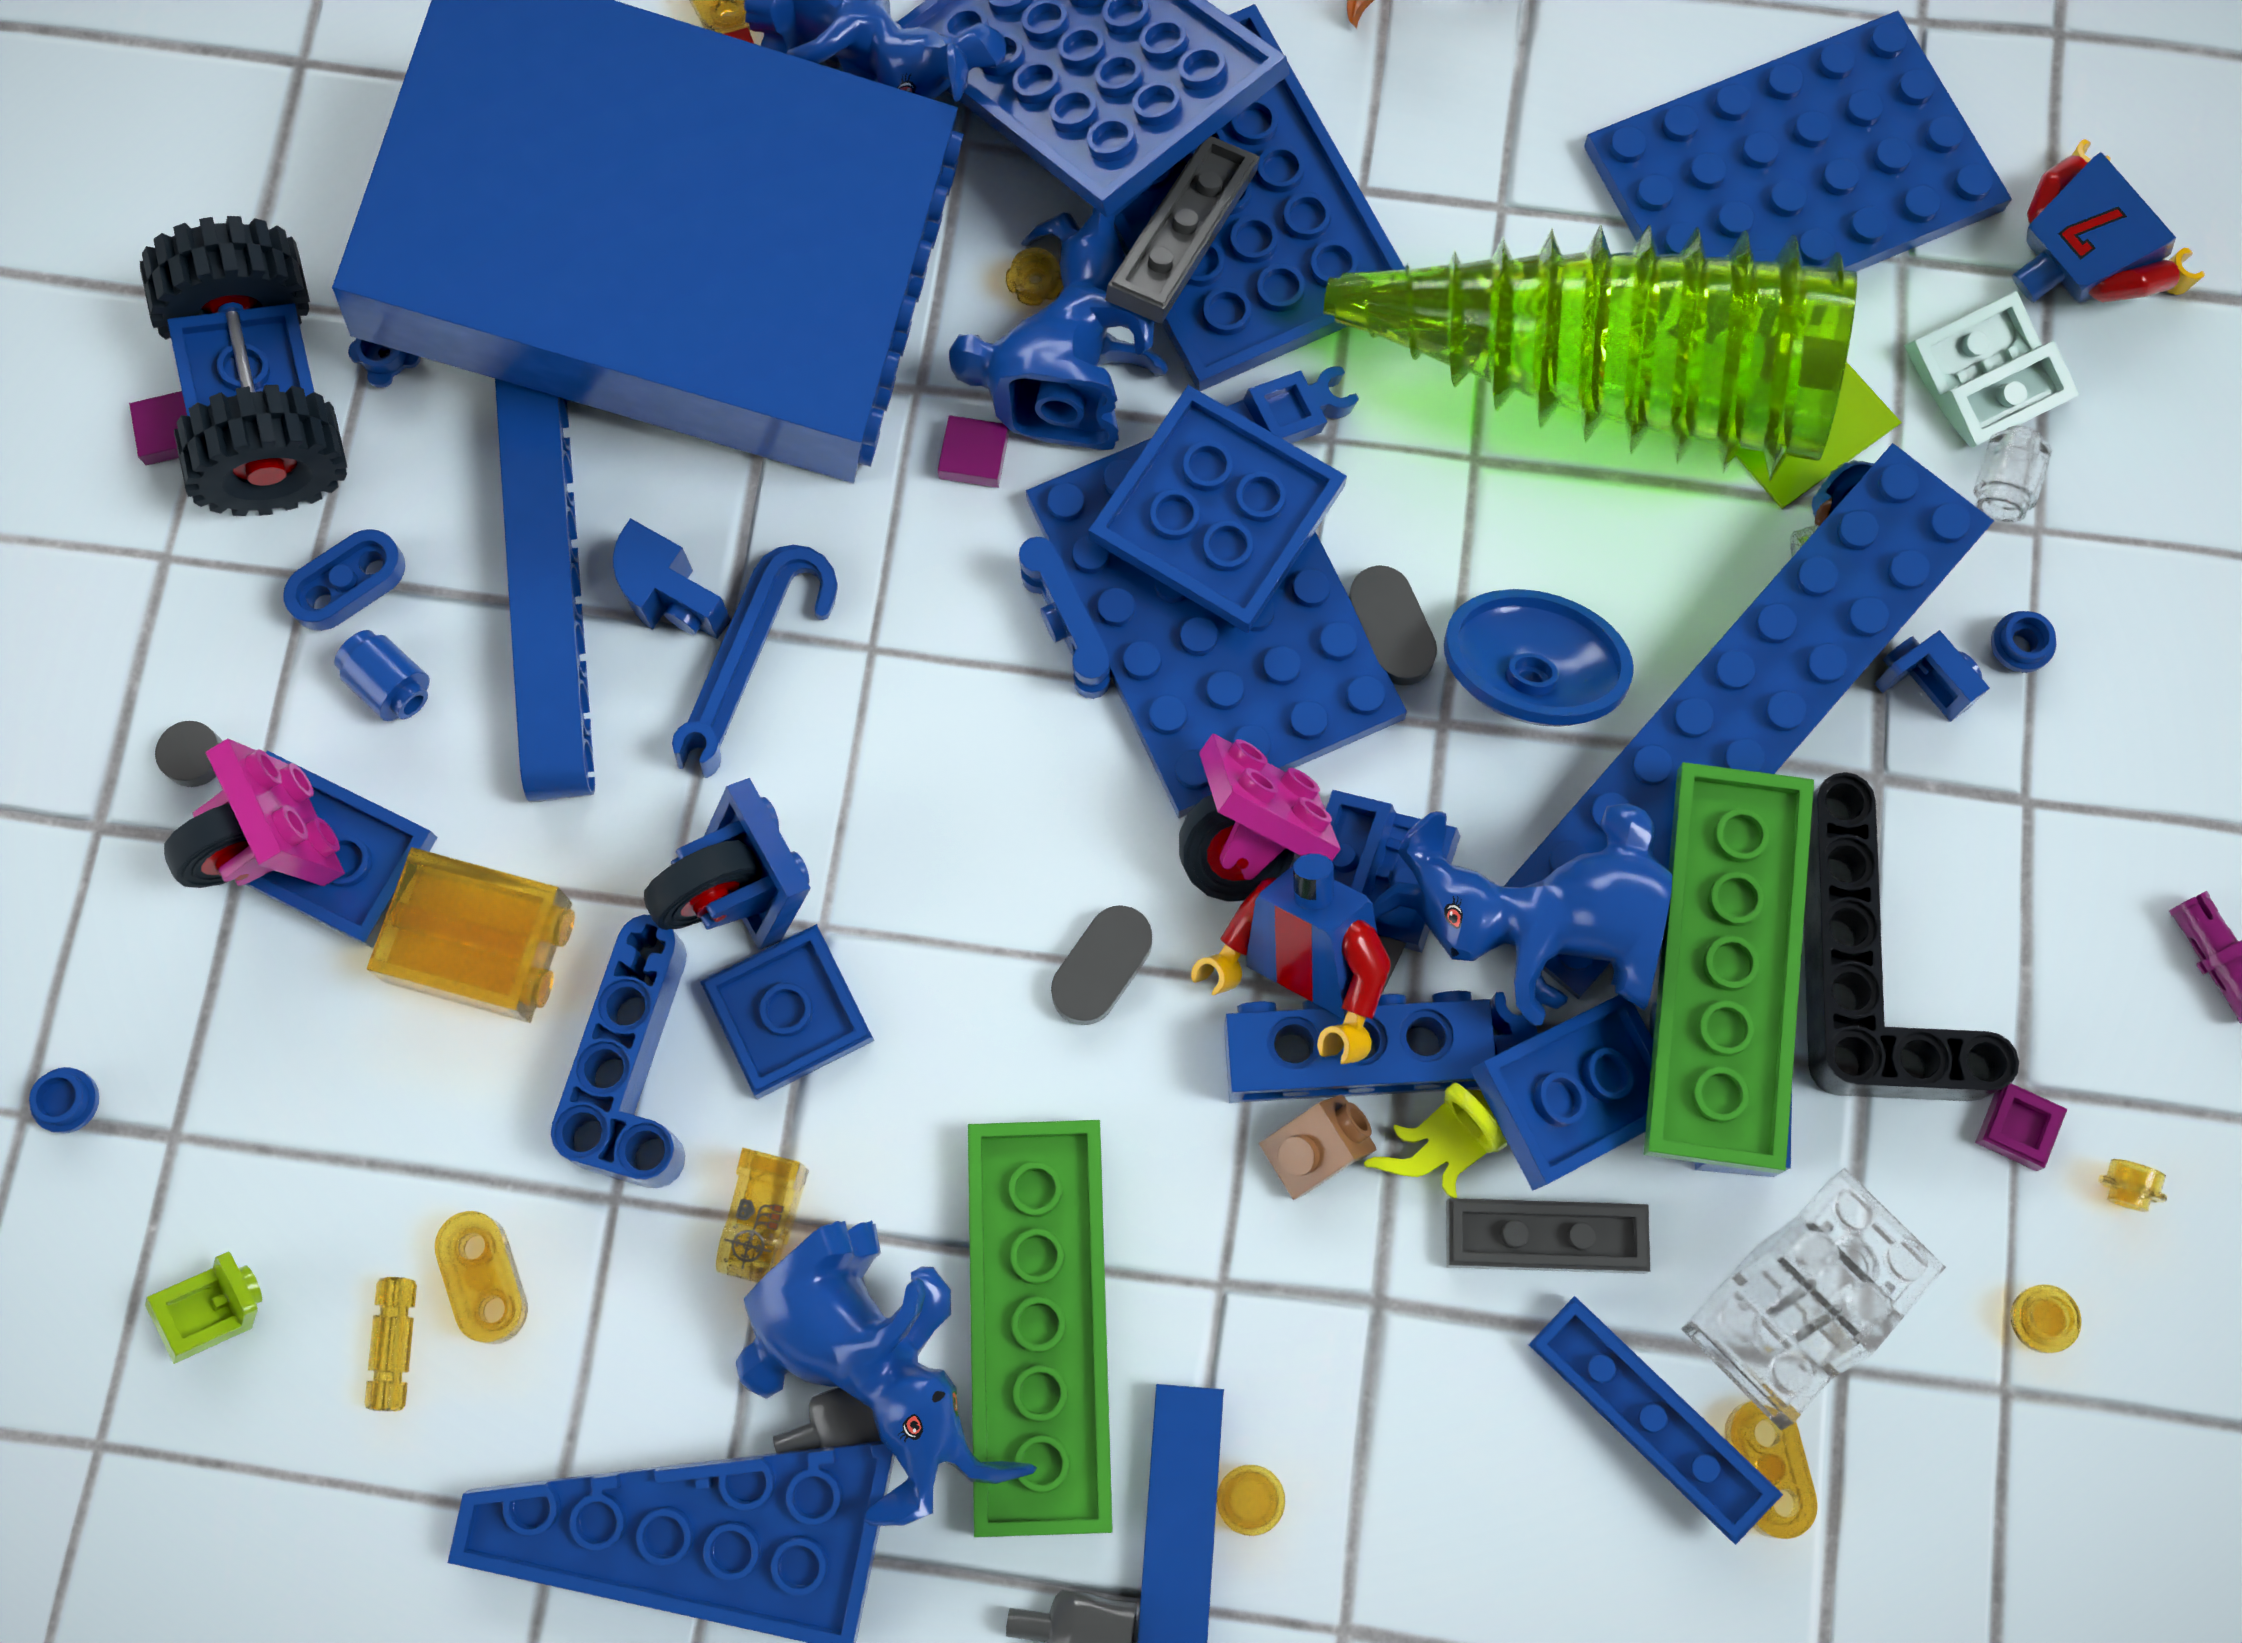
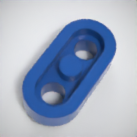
[283,529,405,631]

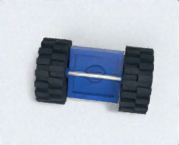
[139,216,348,516]

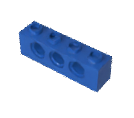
[1224,990,1495,1103]

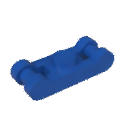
[1019,536,1111,699]

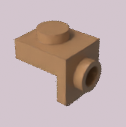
[1258,1095,1376,1200]

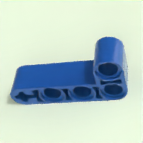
[550,914,687,1188]

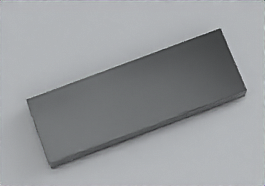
[1446,1198,1650,1274]

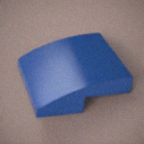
[1326,789,1461,953]

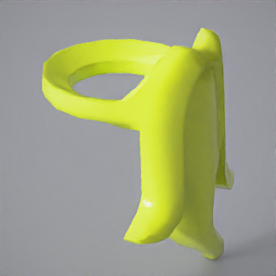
[1364,1083,1507,1198]

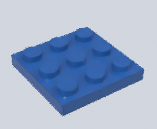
[1088,385,1347,633]

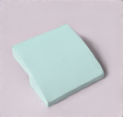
[1904,291,2079,448]

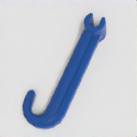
[672,544,838,778]

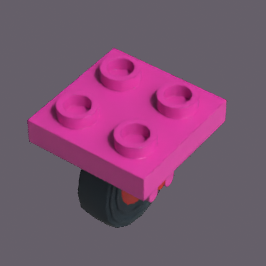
[1179,733,1341,902]
[164,738,345,888]

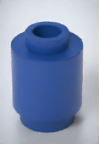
[334,630,430,721]

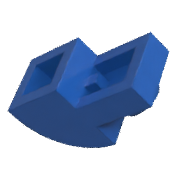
[613,518,731,639]

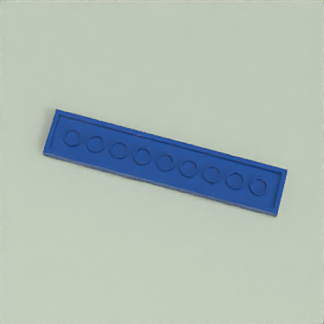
[1504,443,1994,999]

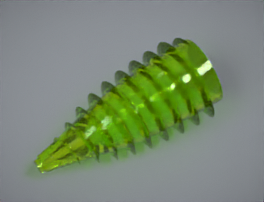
[1324,224,1857,482]

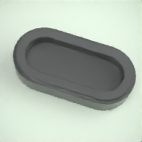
[1349,565,1437,685]
[1051,905,1152,1025]

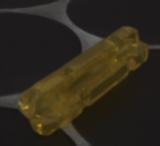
[364,1277,417,1412]

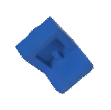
[1875,630,1990,722]

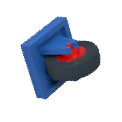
[644,778,811,950]

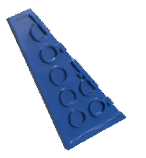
[447,1441,895,1643]

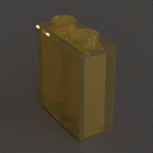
[366,847,575,1023]

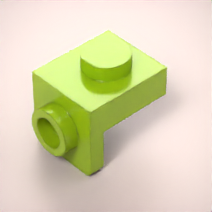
[145,1251,262,1364]

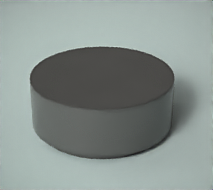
[155,721,222,787]

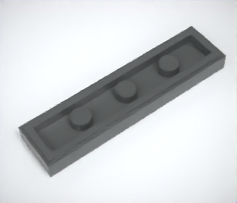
[1105,136,1260,324]

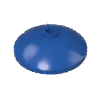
[1443,589,1634,727]

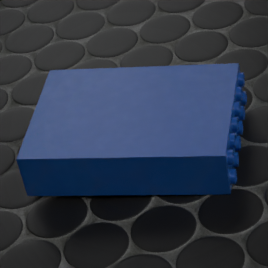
[332,0,964,483]

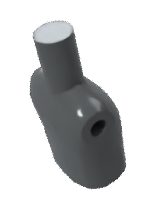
[773,1387,881,1453]
[1006,1590,1137,1643]

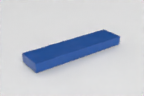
[1528,1296,1783,1545]
[1137,1384,1224,1643]

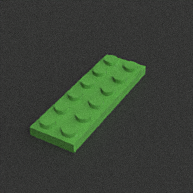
[1643,762,1814,1174]
[968,1120,1113,1537]

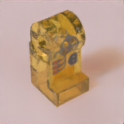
[716,1147,809,1283]

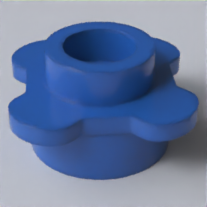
[348,338,421,388]

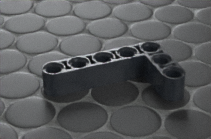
[1804,772,2019,1101]

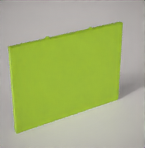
[1708,360,1902,509]

